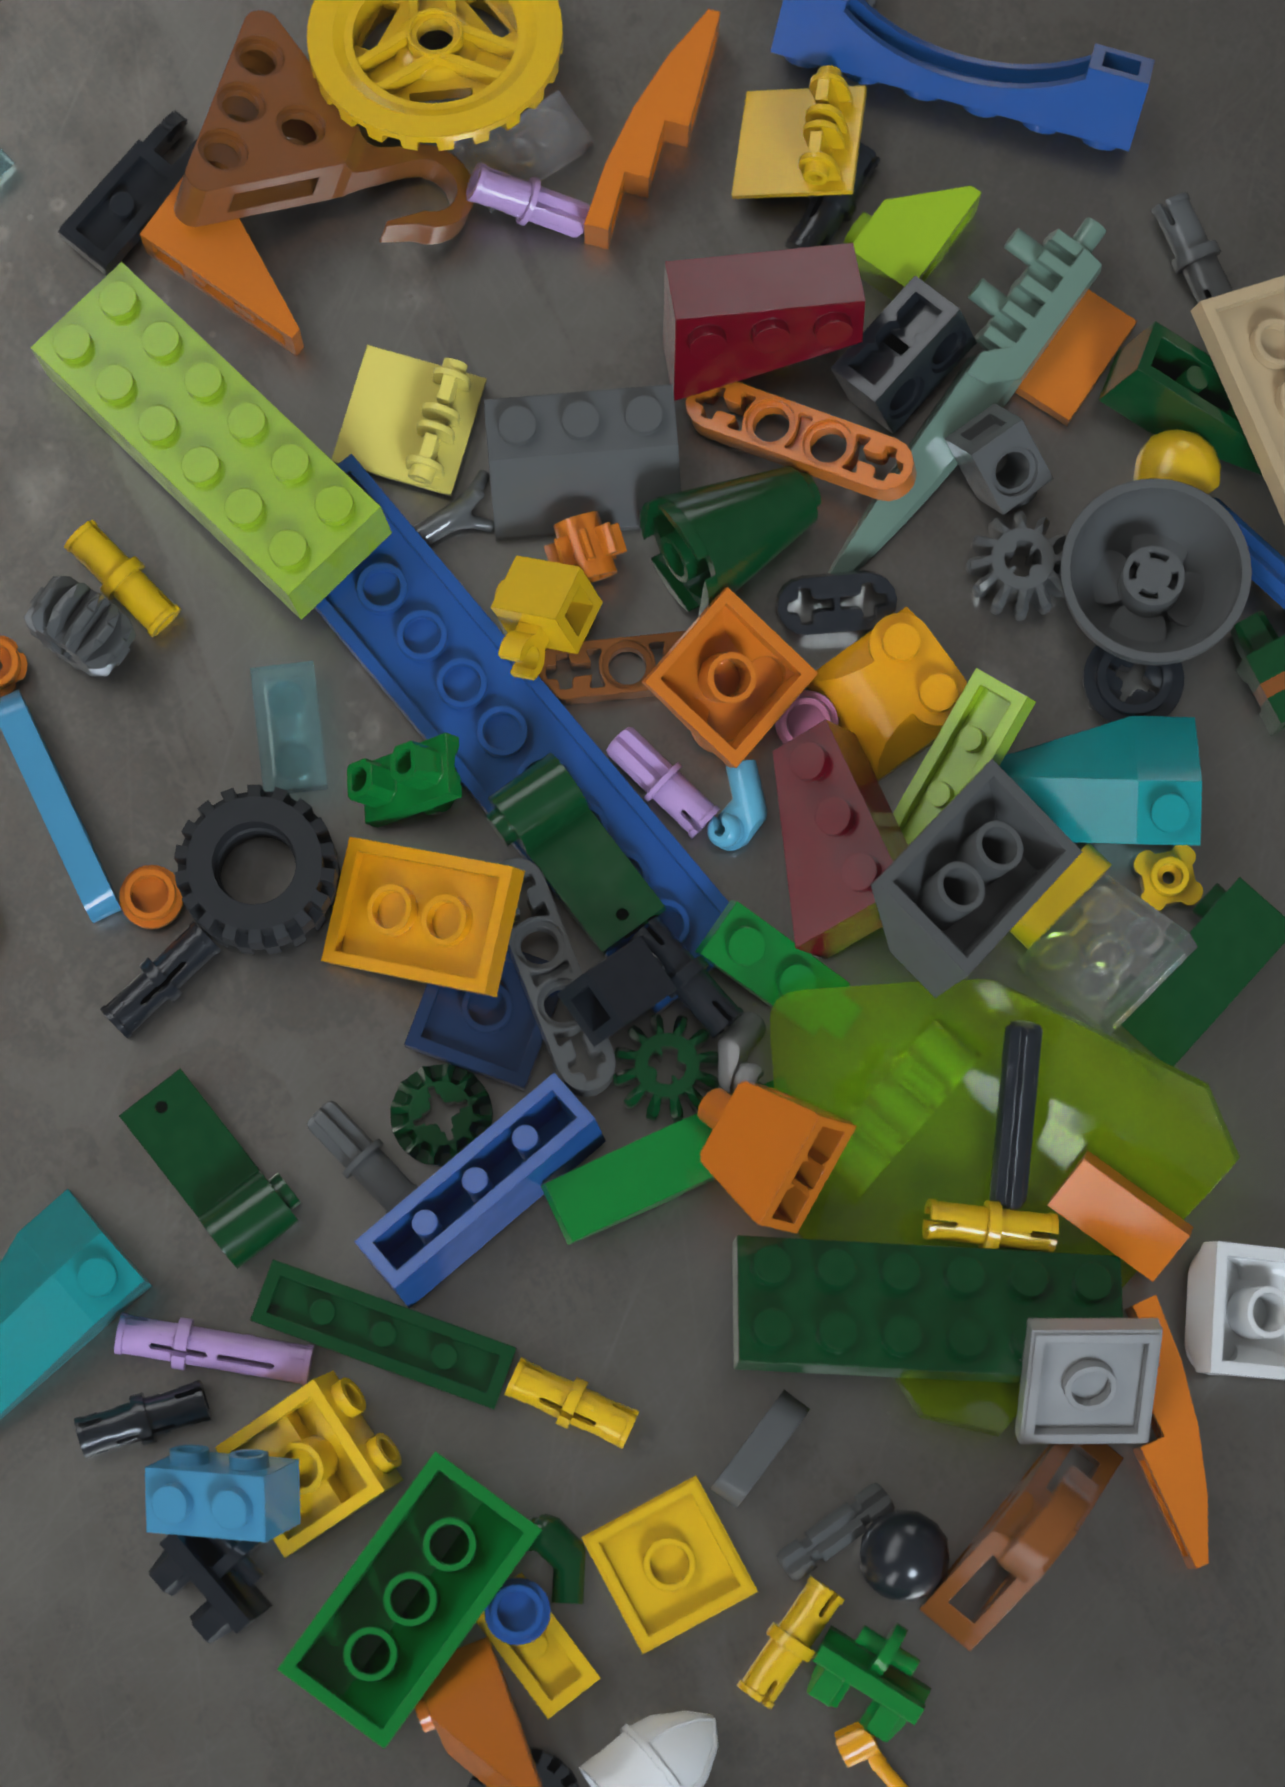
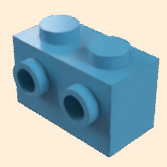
[145,1445,301,1542]

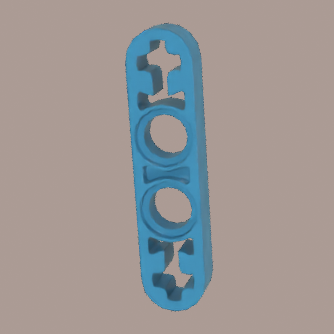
[0,690,122,923]

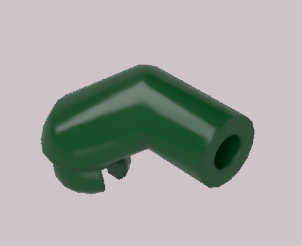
[527,1514,586,1604]

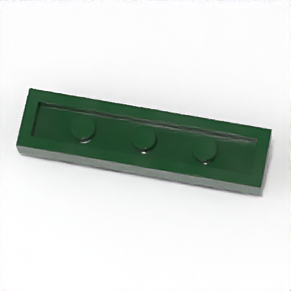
[250,1259,517,1410]

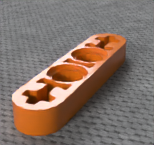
[685,382,917,501]

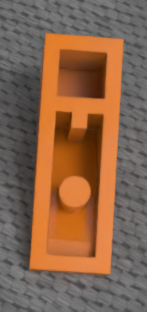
[140,177,304,357]
[415,1637,543,1787]

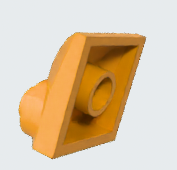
[806,606,967,782]

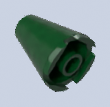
[640,466,821,616]

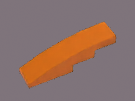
[584,9,721,249]
[1125,1295,1208,1569]

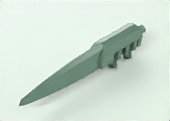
[827,217,1107,573]

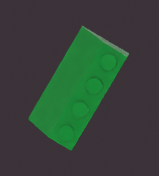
[277,1451,542,1749]

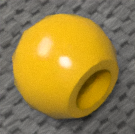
[1133,429,1221,494]

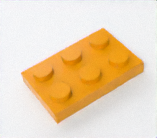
[321,836,525,997]

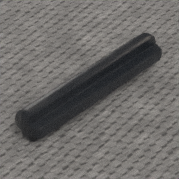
[989,1020,1043,1209]

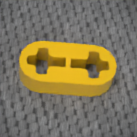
[1010,843,1112,950]

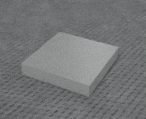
[1015,1318,1163,1444]

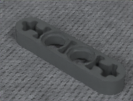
[499,857,616,1097]

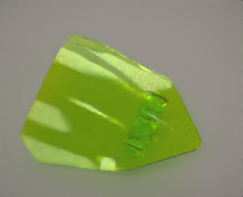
[770,979,1240,1437]

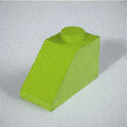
[844,186,982,300]

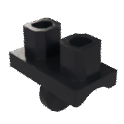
[149,1534,272,1644]

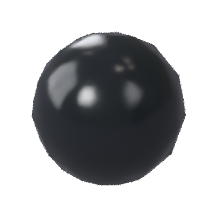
[859,1509,950,1602]

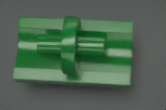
[347,733,462,828]
[807,1623,932,1742]

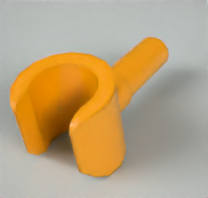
[835,1722,908,1787]

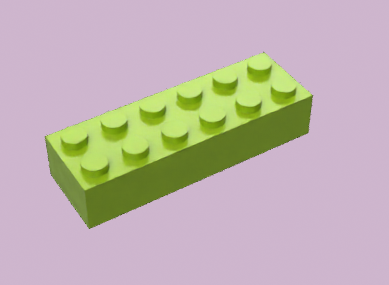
[30,262,392,620]

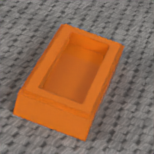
[1015,289,1137,426]
[1047,1151,1194,1282]

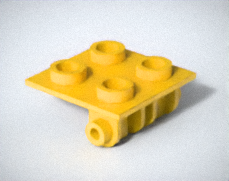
[731,65,867,199]

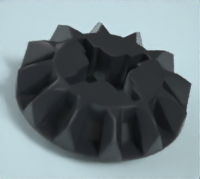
[1082,645,1184,723]

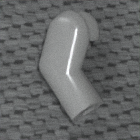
[718,1012,766,1095]

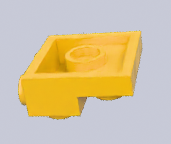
[215,1370,403,1558]

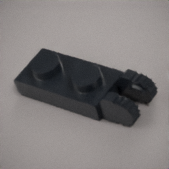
[58,110,198,276]

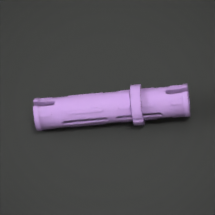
[114,1312,314,1386]

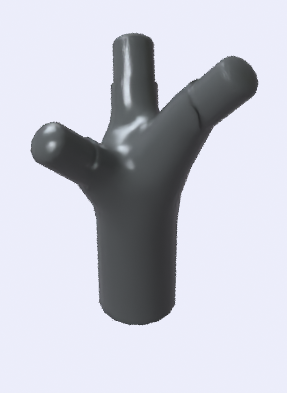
[413,470,494,545]

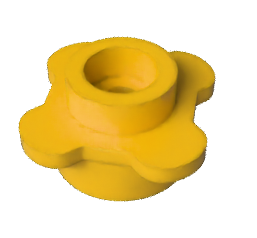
[1133,845,1203,912]

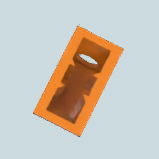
[697,1080,857,1234]

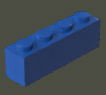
[354,1073,606,1309]

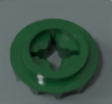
[390,1063,493,1167]

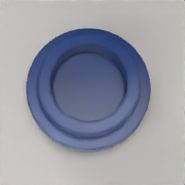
[484,1578,551,1645]

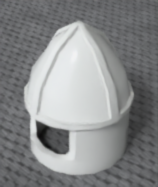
[579,1711,718,1787]

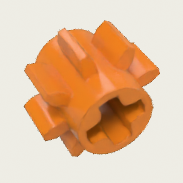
[543,511,627,583]

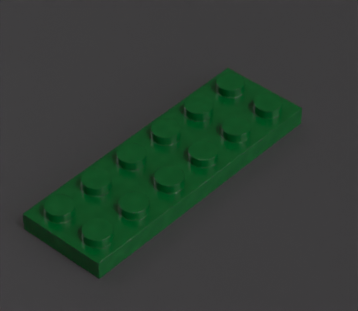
[732,1235,1123,1383]

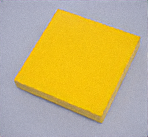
[581,1475,758,1654]

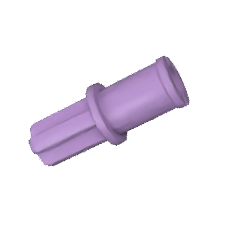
[466,162,590,237]
[606,727,720,839]

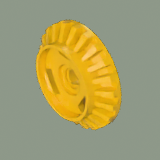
[306,0,563,151]

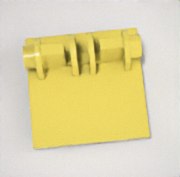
[331,345,487,496]

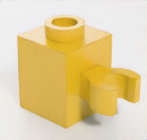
[491,555,603,681]

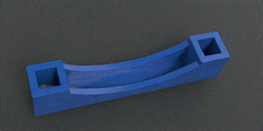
[771,0,1155,151]

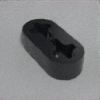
[776,570,897,635]

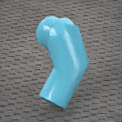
[707,760,768,851]

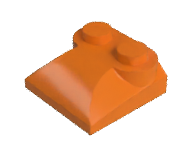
[642,587,818,768]

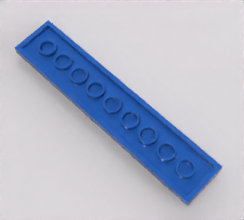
[314,454,729,1015]

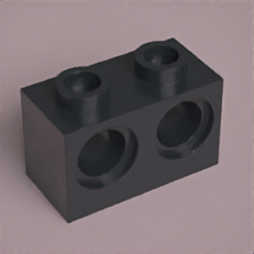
[831,276,977,434]

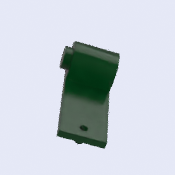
[485,753,666,955]
[119,1068,301,1269]

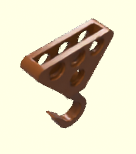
[174,10,474,245]
[918,1444,1124,1652]

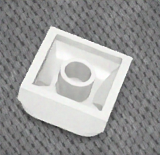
[1185,1241,1285,1380]

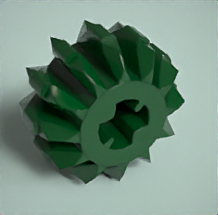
[613,1014,719,1123]

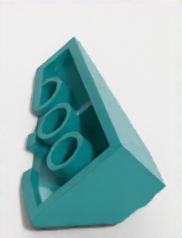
[1000,716,1202,846]
[0,1189,153,1420]

